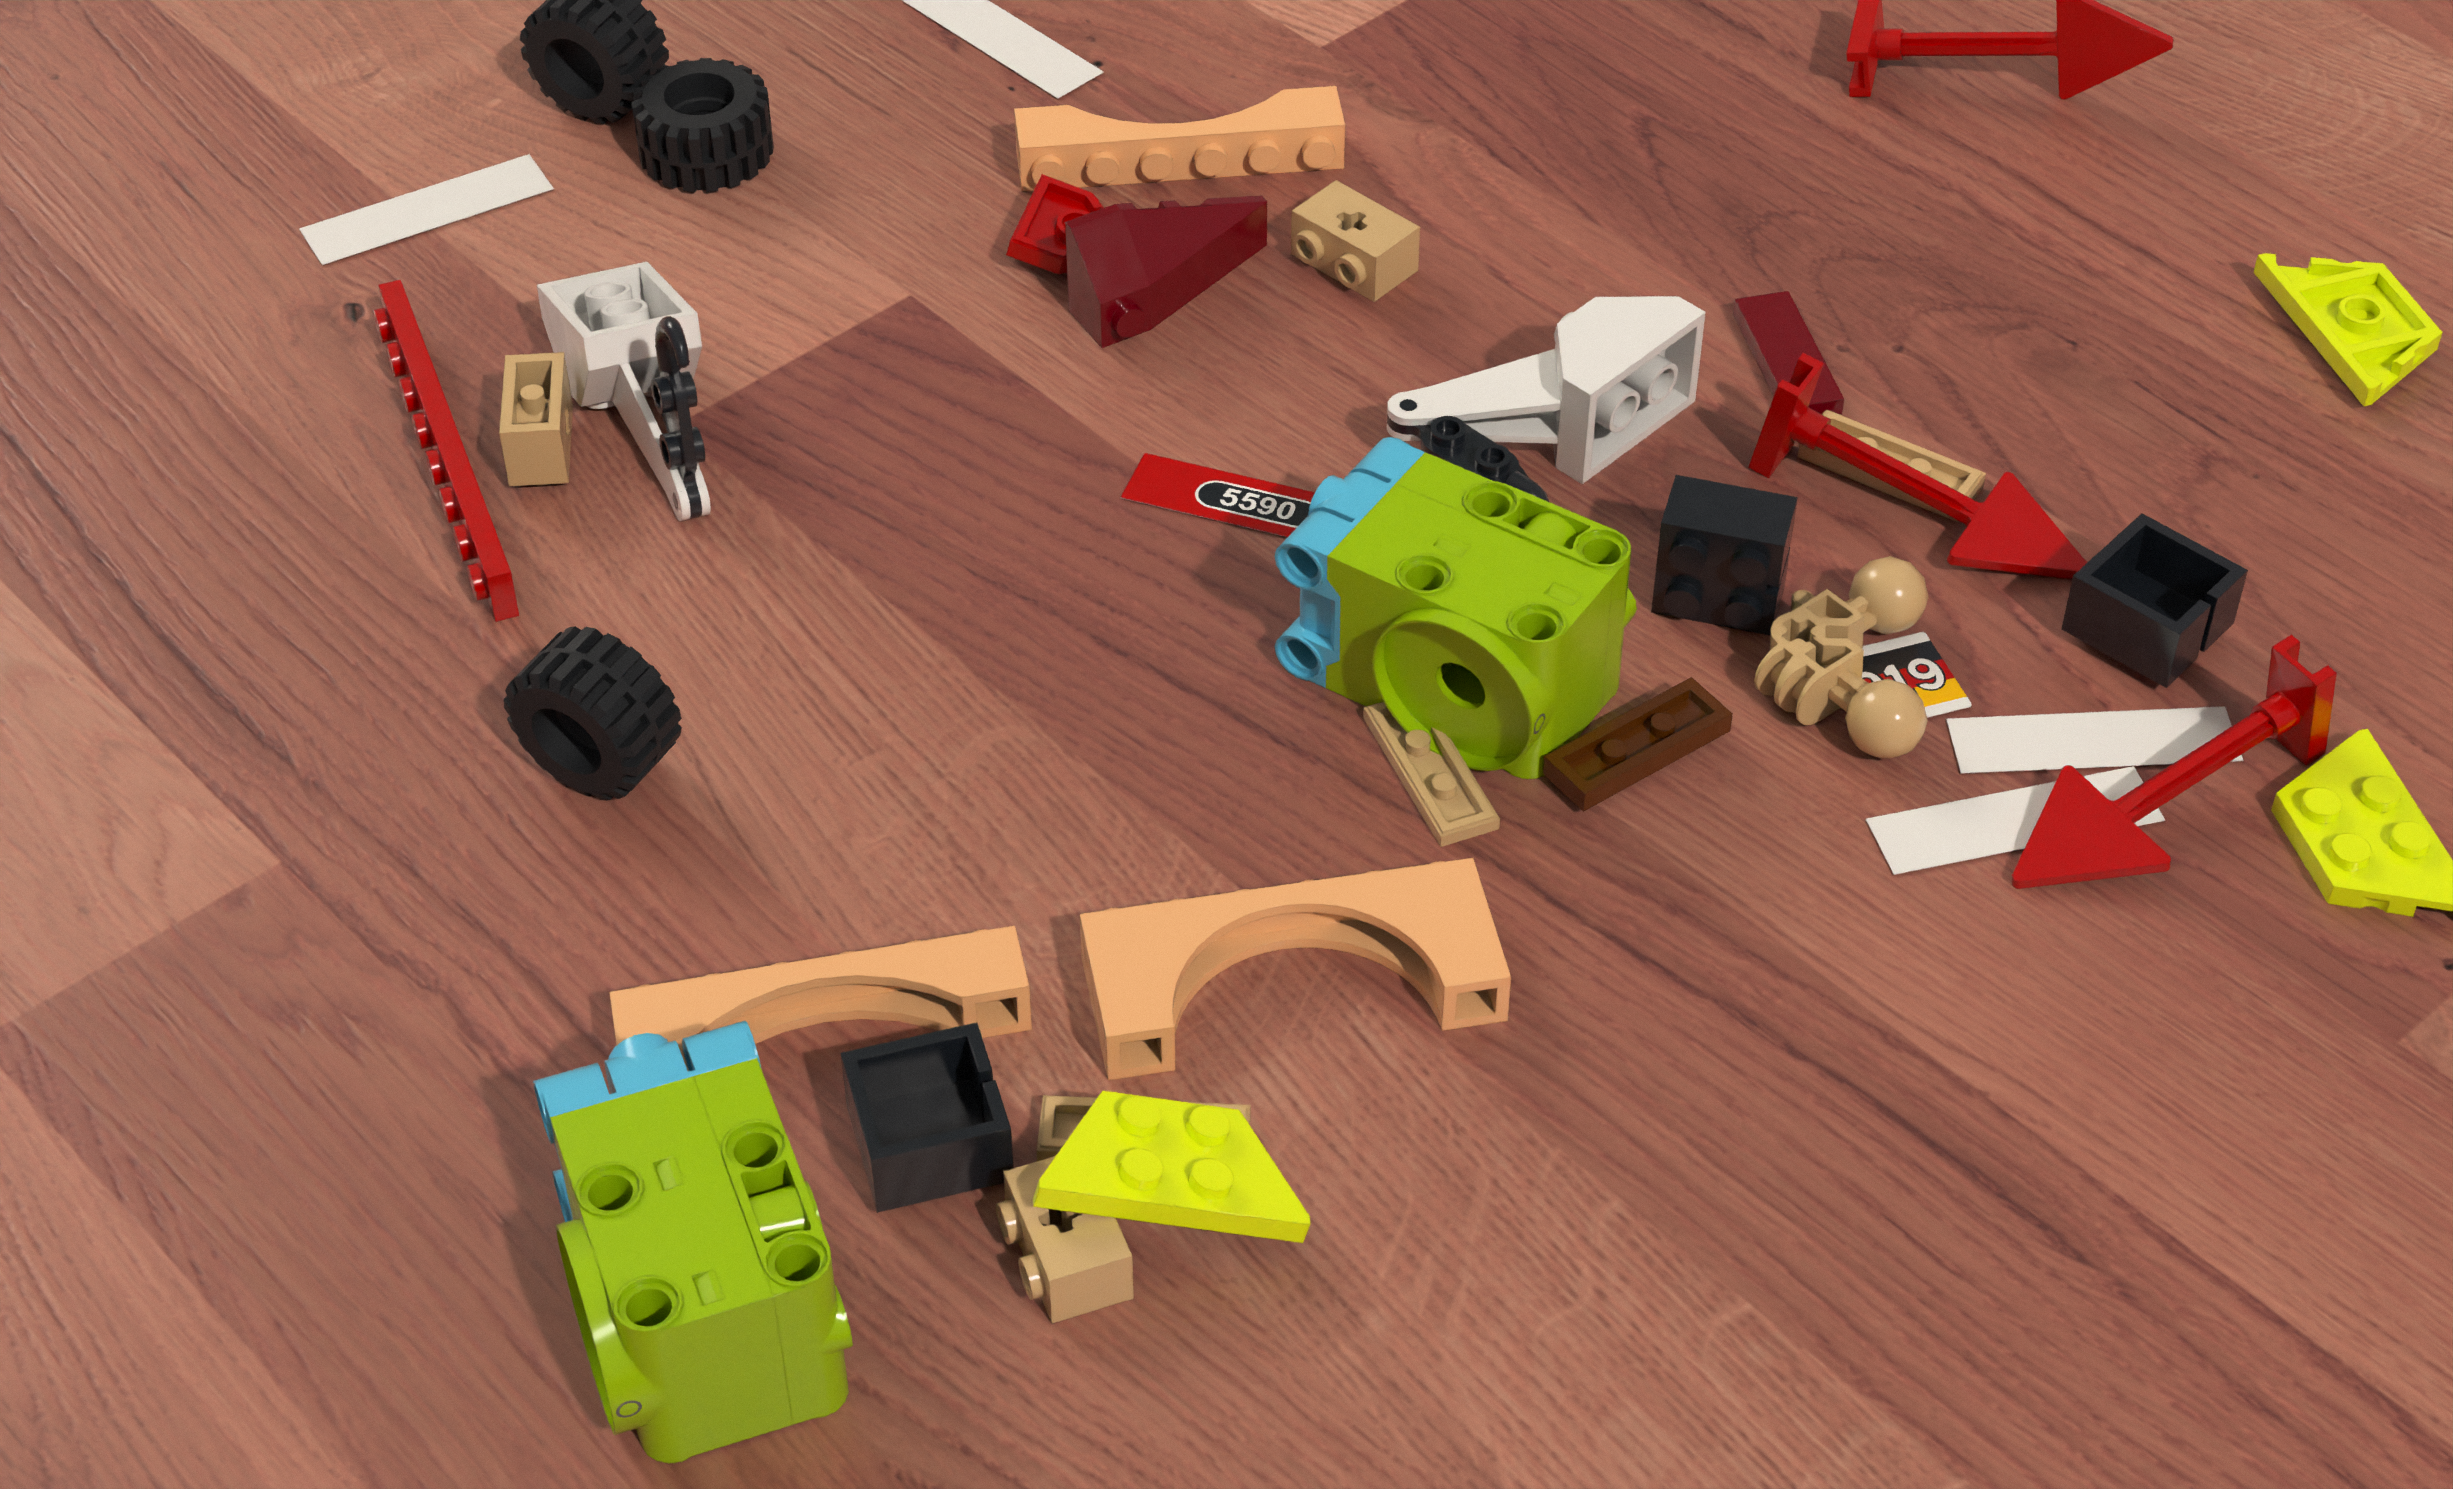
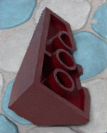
[1065,195,1267,348]

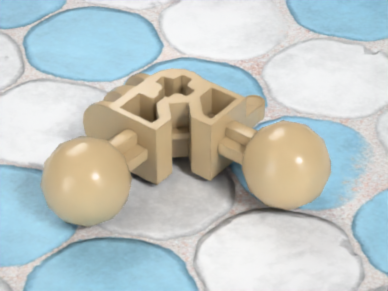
[1754,556,1928,759]

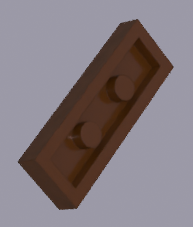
[1543,677,1733,812]

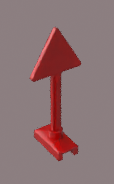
[1846,0,2174,100]
[1748,353,2087,579]
[2012,634,2337,889]

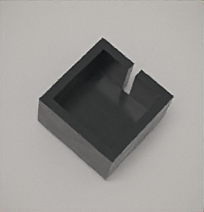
[1651,475,1798,635]
[2061,513,2248,688]
[840,1022,1014,1213]

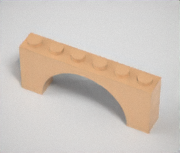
[1080,858,1511,1080]

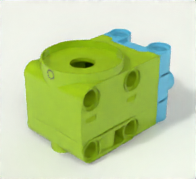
[1274,437,1637,779]
[533,1021,853,1464]

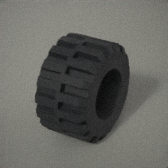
[520,0,669,124]
[632,58,774,192]
[504,626,682,800]

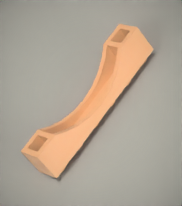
[1014,86,1345,192]
[609,926,1032,1071]

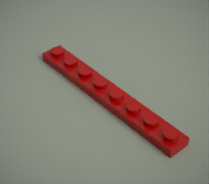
[373,279,519,622]

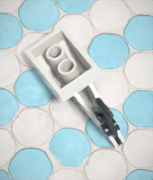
[537,262,711,521]
[1387,296,1706,502]

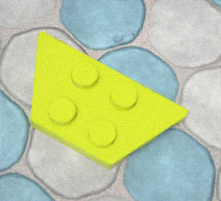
[2253,253,2442,406]
[2271,728,2453,917]
[1033,1091,1310,1243]

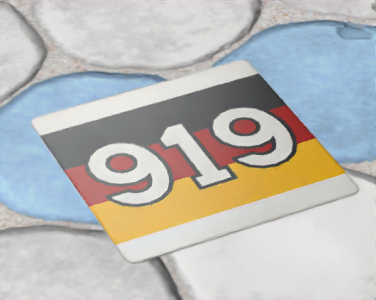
[1862,632,1972,718]

